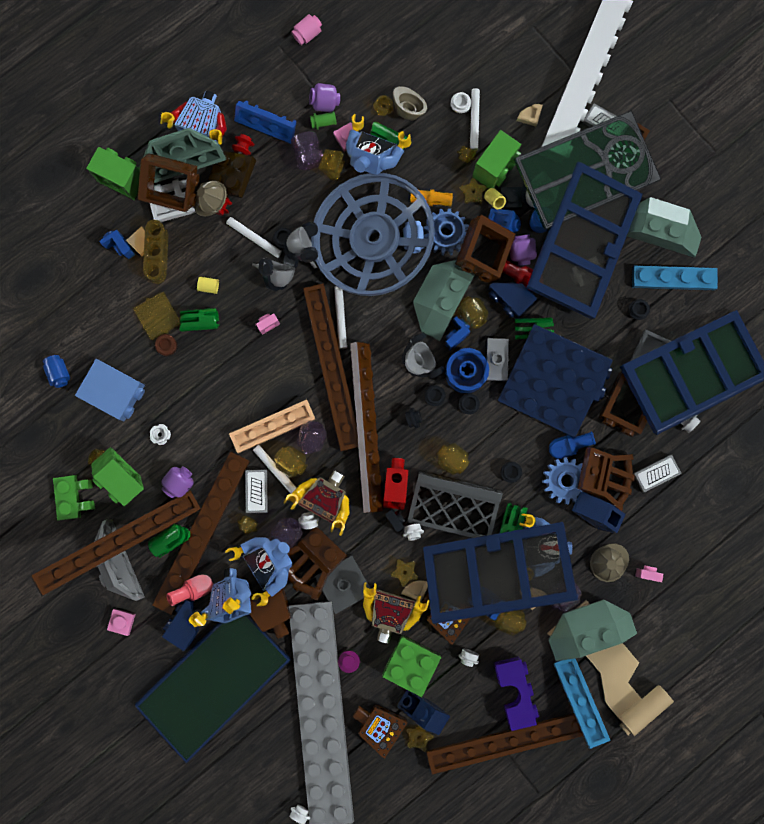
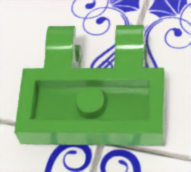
[53,475,95,520]

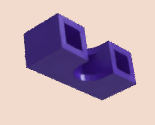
[494,656,539,731]

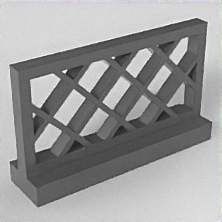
[407,471,503,538]

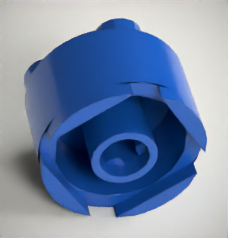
[445,348,489,393]

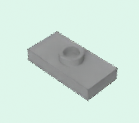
[486,338,509,381]

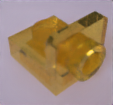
[318,149,345,181]

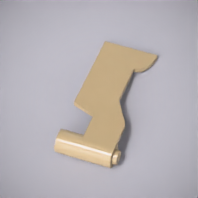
[547,600,674,736]

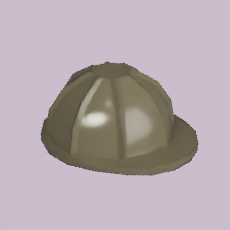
[393,87,427,121]
[195,181,227,217]
[590,544,629,582]

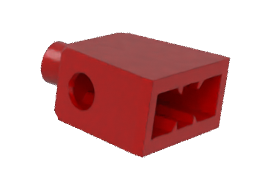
[383,458,408,510]

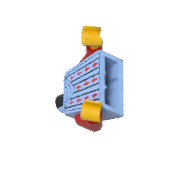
[160,91,227,145]

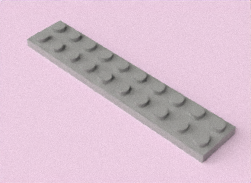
[289,601,354,824]

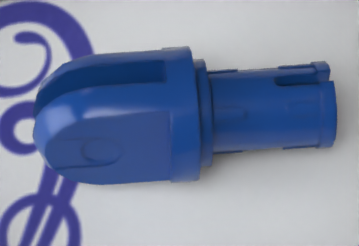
[549,431,596,459]

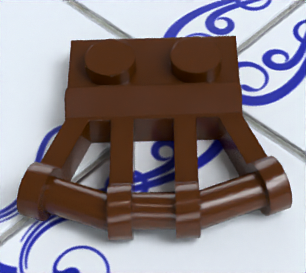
[577,447,635,511]
[287,527,347,600]

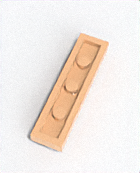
[229,400,316,454]

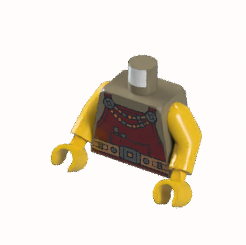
[283,470,350,536]
[363,582,430,644]

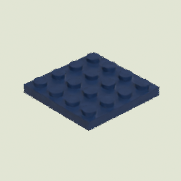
[498,324,613,437]

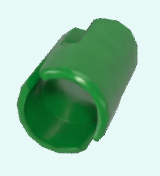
[370,121,408,150]
[180,308,219,332]
[515,317,554,339]
[500,503,528,544]
[148,524,191,558]

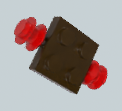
[207,134,256,216]

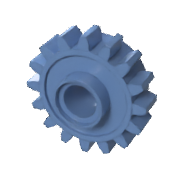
[424,209,469,256]
[542,457,583,504]

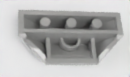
[94,519,145,601]

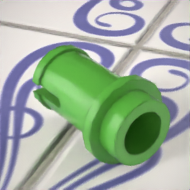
[310,111,337,130]

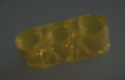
[143,220,168,284]

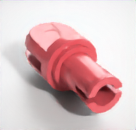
[166,574,213,606]

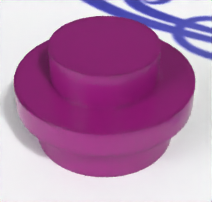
[338,651,360,673]

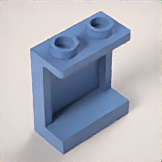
[75,359,145,421]

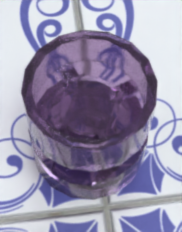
[291,131,325,170]

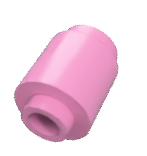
[291,14,322,45]

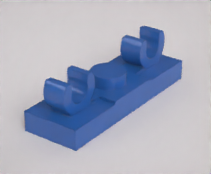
[234,101,296,144]

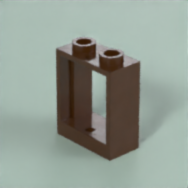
[138,153,199,212]
[455,215,516,283]
[598,371,662,437]

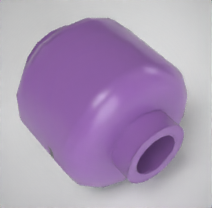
[309,83,340,112]
[510,234,537,266]
[161,466,193,499]

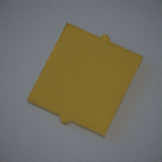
[133,292,180,340]

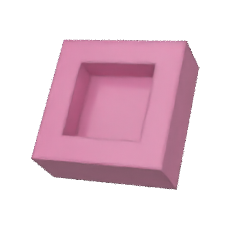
[333,122,353,152]
[256,314,280,335]
[635,566,663,582]
[107,608,136,636]

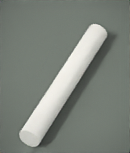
[470,89,480,151]
[226,217,282,258]
[334,286,347,349]
[253,445,297,494]

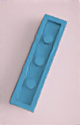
[632,266,717,290]
[554,658,611,749]

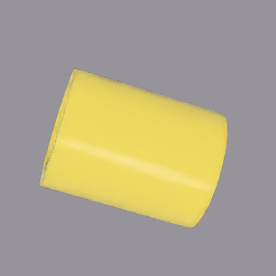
[484,188,506,210]
[197,277,219,294]

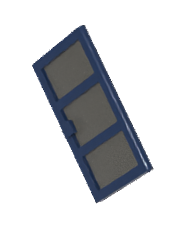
[527,162,643,319]
[423,522,578,624]

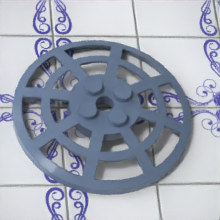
[311,173,435,296]

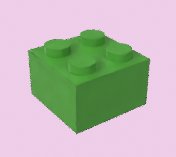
[472,130,521,189]
[86,147,140,200]
[91,447,144,506]
[383,634,441,697]

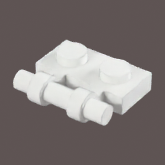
[150,179,196,223]

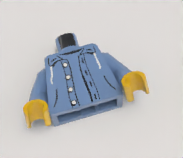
[188,568,251,627]

